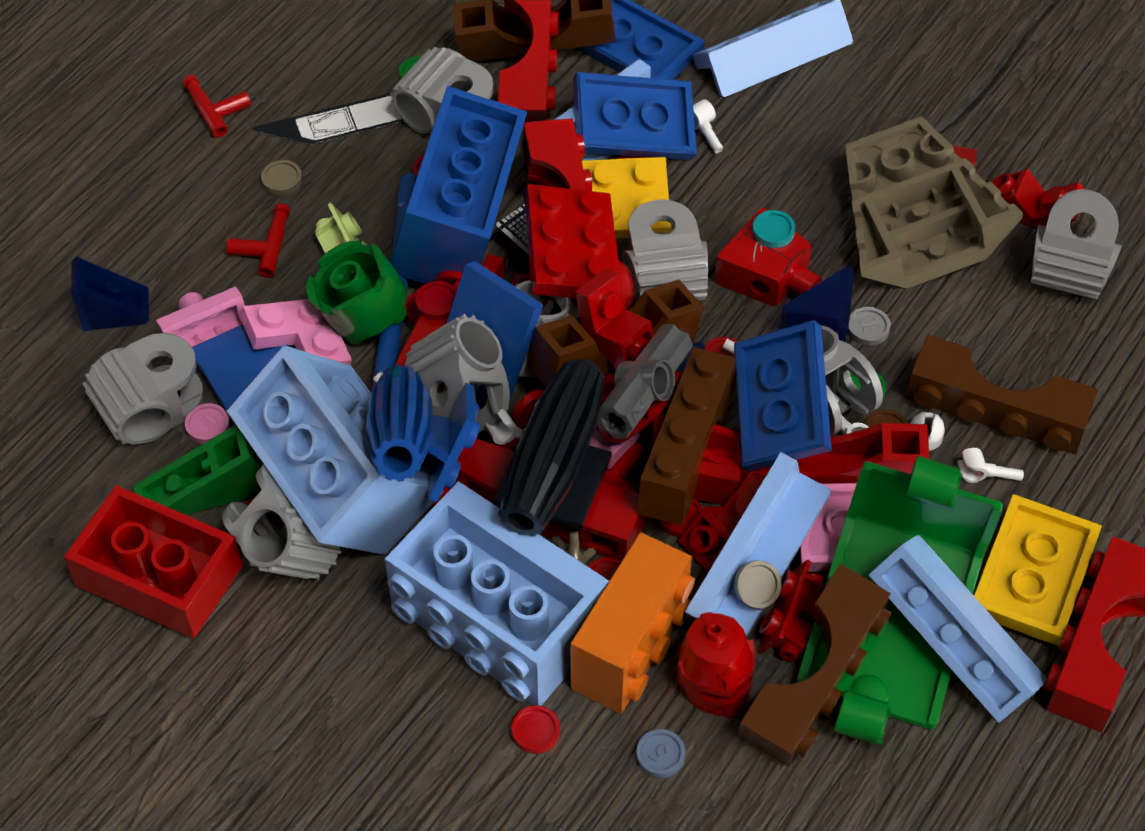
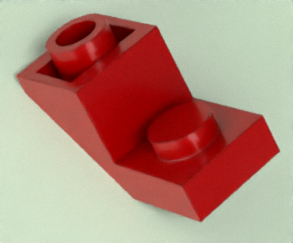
[992,168,1085,229]
[575,268,654,369]
[678,473,764,572]

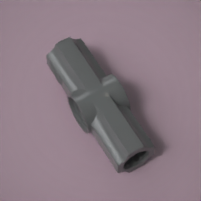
[597,324,693,439]

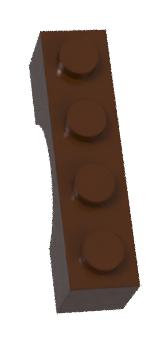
[453,0,616,62]
[527,279,704,388]
[906,334,1098,455]
[638,347,736,526]
[738,564,892,766]

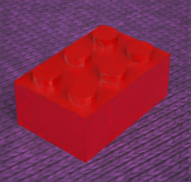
[64,485,243,639]

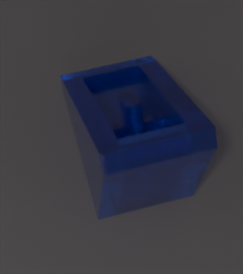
[71,256,149,331]
[780,266,854,343]

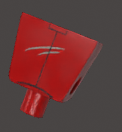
[714,207,822,306]

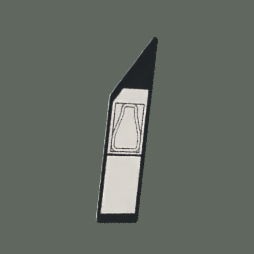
[253,93,403,145]

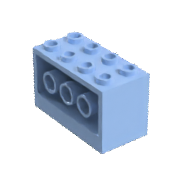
[227,345,445,555]
[385,481,609,706]

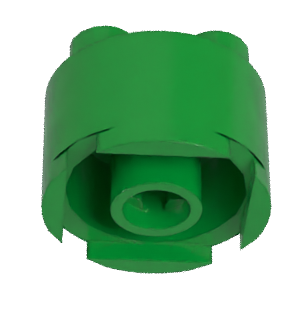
[306,241,407,344]

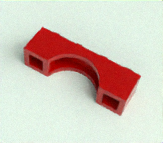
[498,0,559,122]
[520,118,592,191]
[1043,536,1145,733]

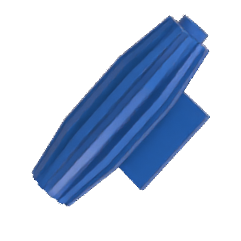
[365,365,480,502]

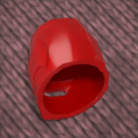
[676,612,755,718]

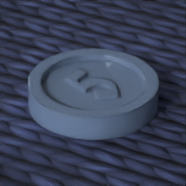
[636,729,685,778]

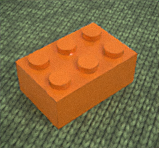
[570,532,695,715]

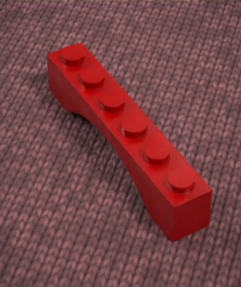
[652,414,929,485]

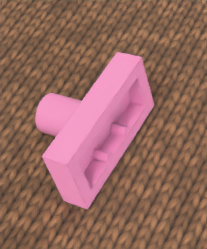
[156,286,245,347]

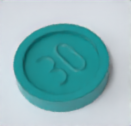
[753,210,795,248]

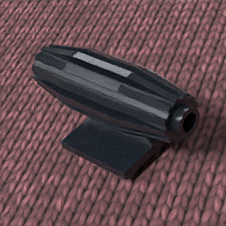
[494,358,612,536]

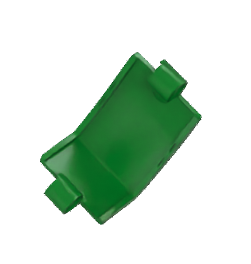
[796,456,1003,746]

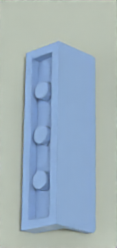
[692,0,853,97]
[685,452,831,636]
[869,535,1047,723]

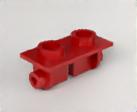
[757,560,825,662]

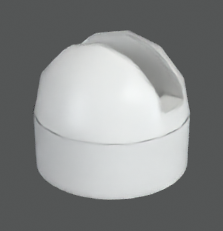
[910,412,945,451]

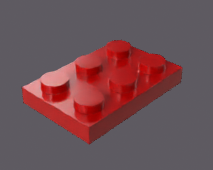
[524,184,622,298]

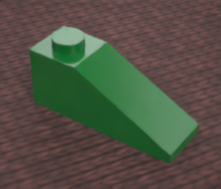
[133,425,263,515]

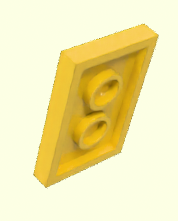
[582,157,671,239]
[974,494,1102,646]

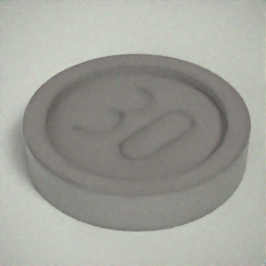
[847,307,891,346]

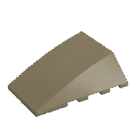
[845,116,1023,289]

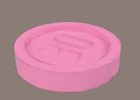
[185,403,230,444]

